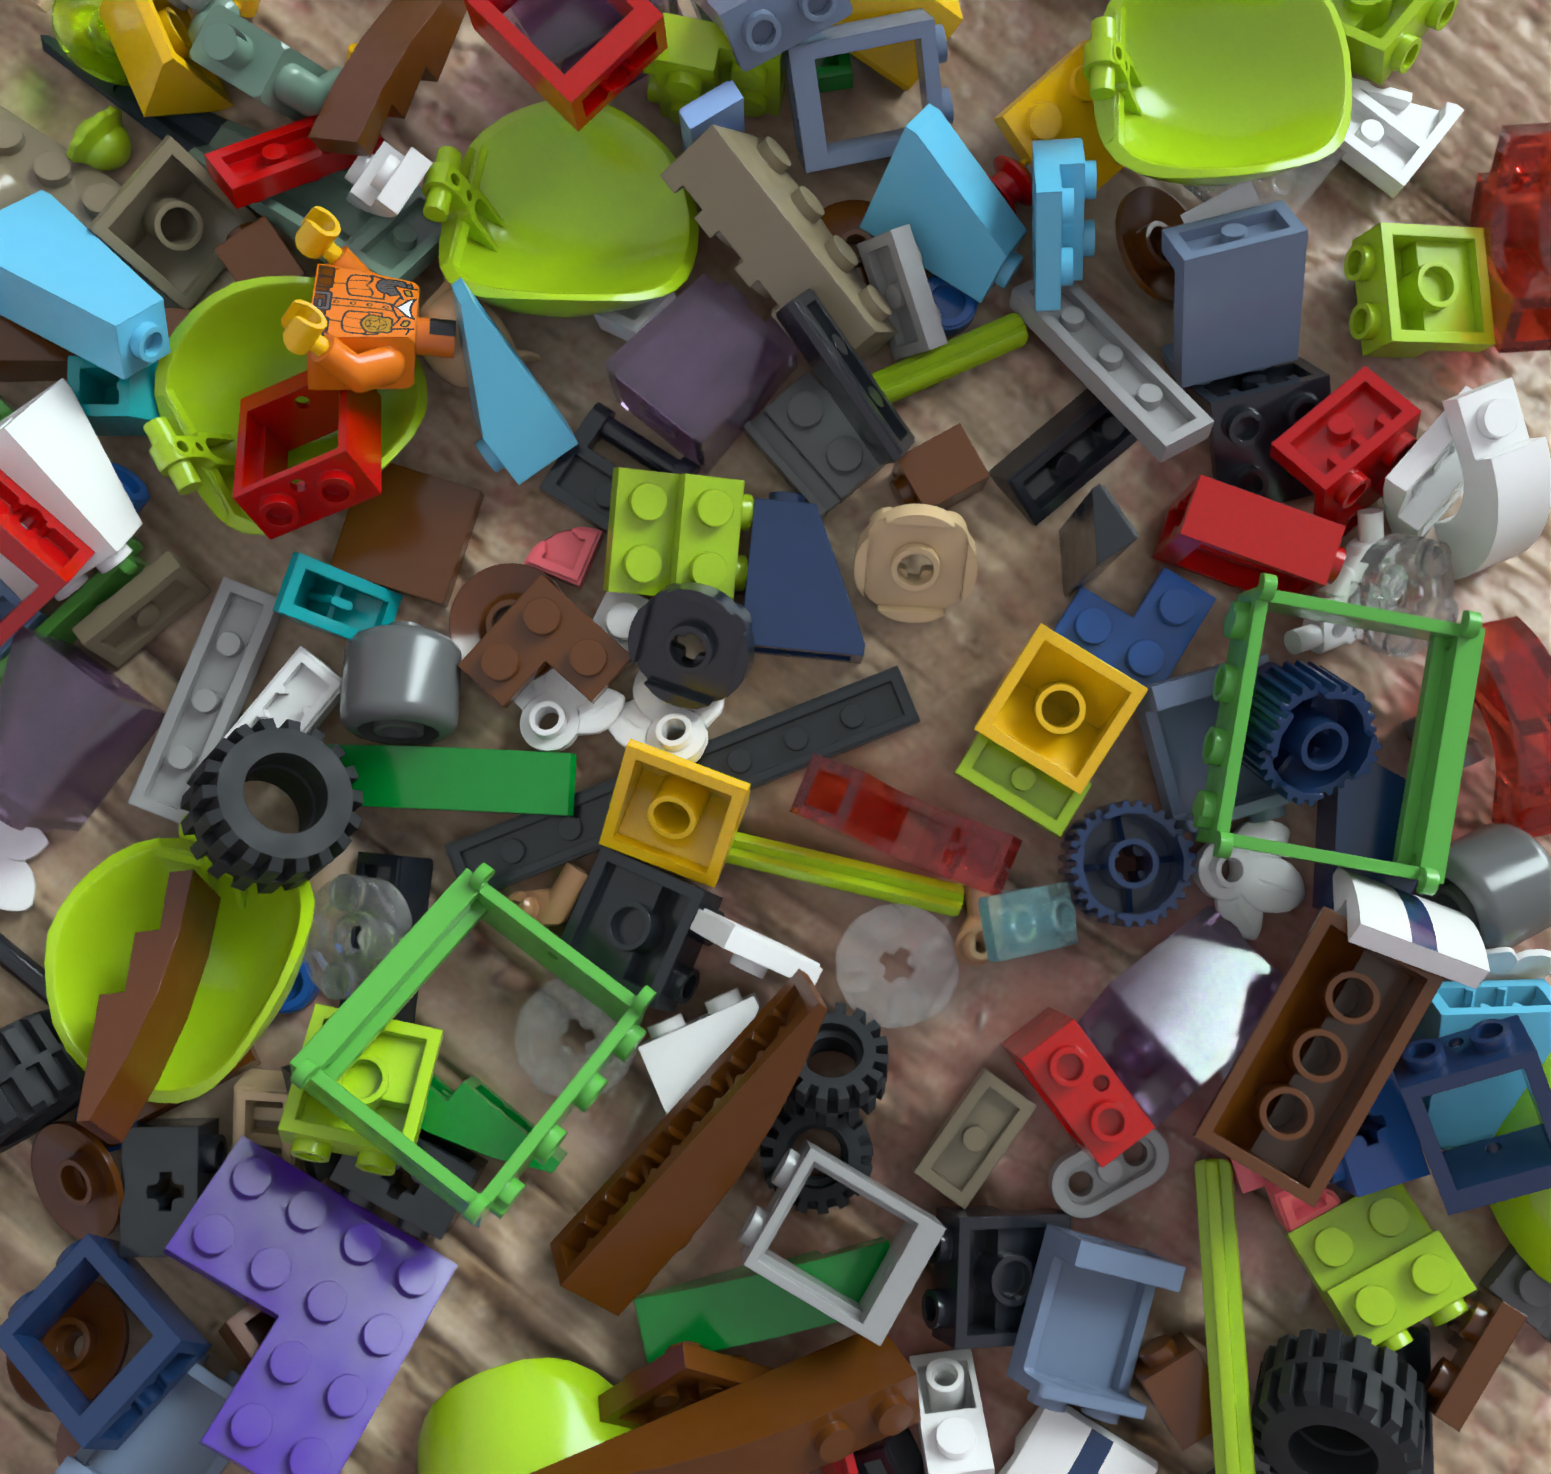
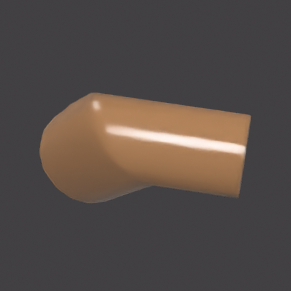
[508,862,589,928]
[954,880,1002,967]

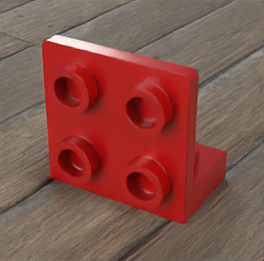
[1270,366,1421,537]

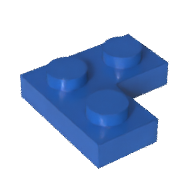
[1053,567,1217,685]

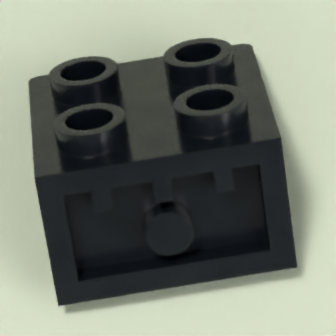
[1186,357,1331,503]

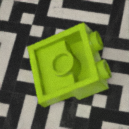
[1331,0,1458,85]
[643,12,785,125]
[1344,222,1496,358]
[603,467,754,601]
[278,1003,443,1176]
[1284,1184,1477,1352]

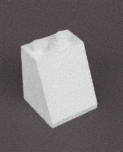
[0,378,143,601]

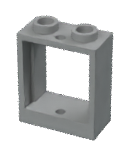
[737,1139,946,1346]

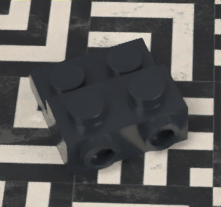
[561,845,725,1012]
[922,1206,1071,1350]

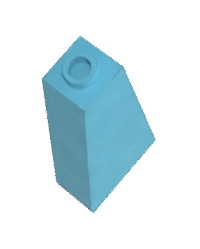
[0,190,171,380]

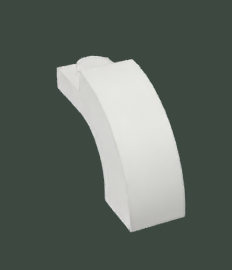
[1433,377,1551,580]

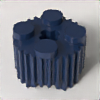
[1241,660,1382,806]
[1058,800,1198,927]

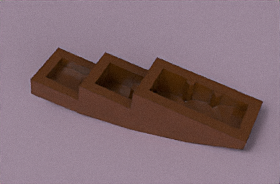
[308,0,467,157]
[76,869,221,1144]

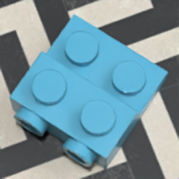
[1032,138,1097,311]

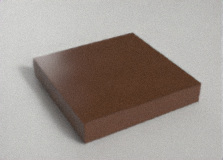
[330,463,484,607]

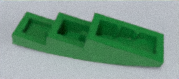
[326,744,577,816]
[421,1074,568,1173]
[633,1237,890,1363]

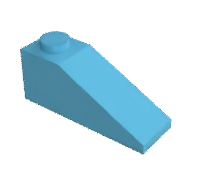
[451,278,579,485]

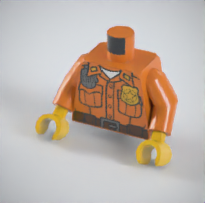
[281,206,456,393]

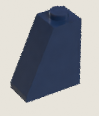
[744,491,865,664]
[1312,762,1418,911]

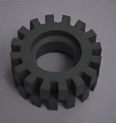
[787,1002,889,1127]
[760,1103,874,1214]

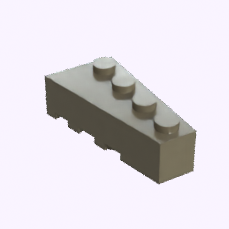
[660,124,898,362]

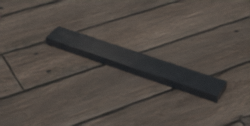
[444,665,920,891]

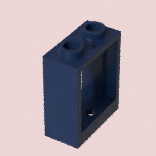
[1393,1014,1551,1216]
[0,1233,212,1450]

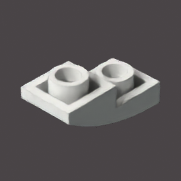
[344,141,433,218]

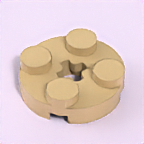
[854,504,978,623]

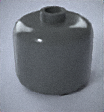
[340,621,462,746]
[1415,823,1551,949]

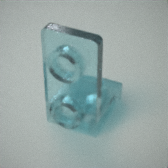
[978,881,1079,962]

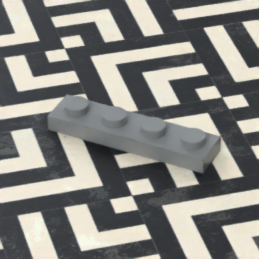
[1009,279,1214,463]
[128,577,281,824]

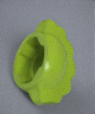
[66,106,132,171]

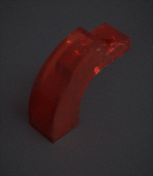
[1470,122,1551,353]
[1474,616,1551,837]
[789,753,1022,899]

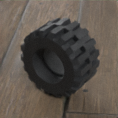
[180,718,363,894]
[0,1009,85,1153]
[1251,1329,1428,1474]

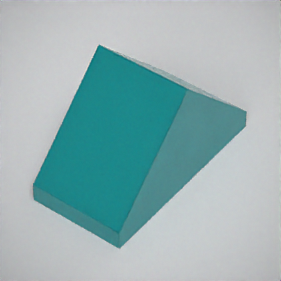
[272,552,403,641]

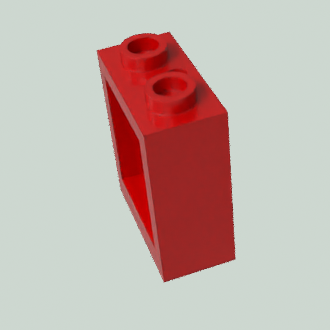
[464,0,668,132]
[233,370,382,540]
[0,469,95,647]
[1152,475,1346,596]
[1000,1007,1156,1168]

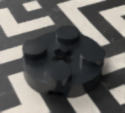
[628,582,755,709]

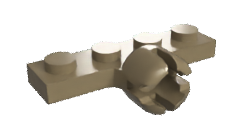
[0,105,123,239]

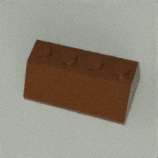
[1193,906,1445,1208]

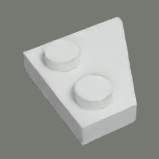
[1333,77,1464,199]

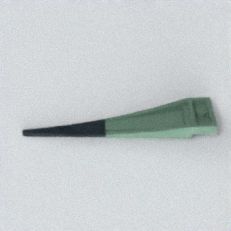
[40,35,442,282]

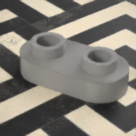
[1048,1129,1169,1218]

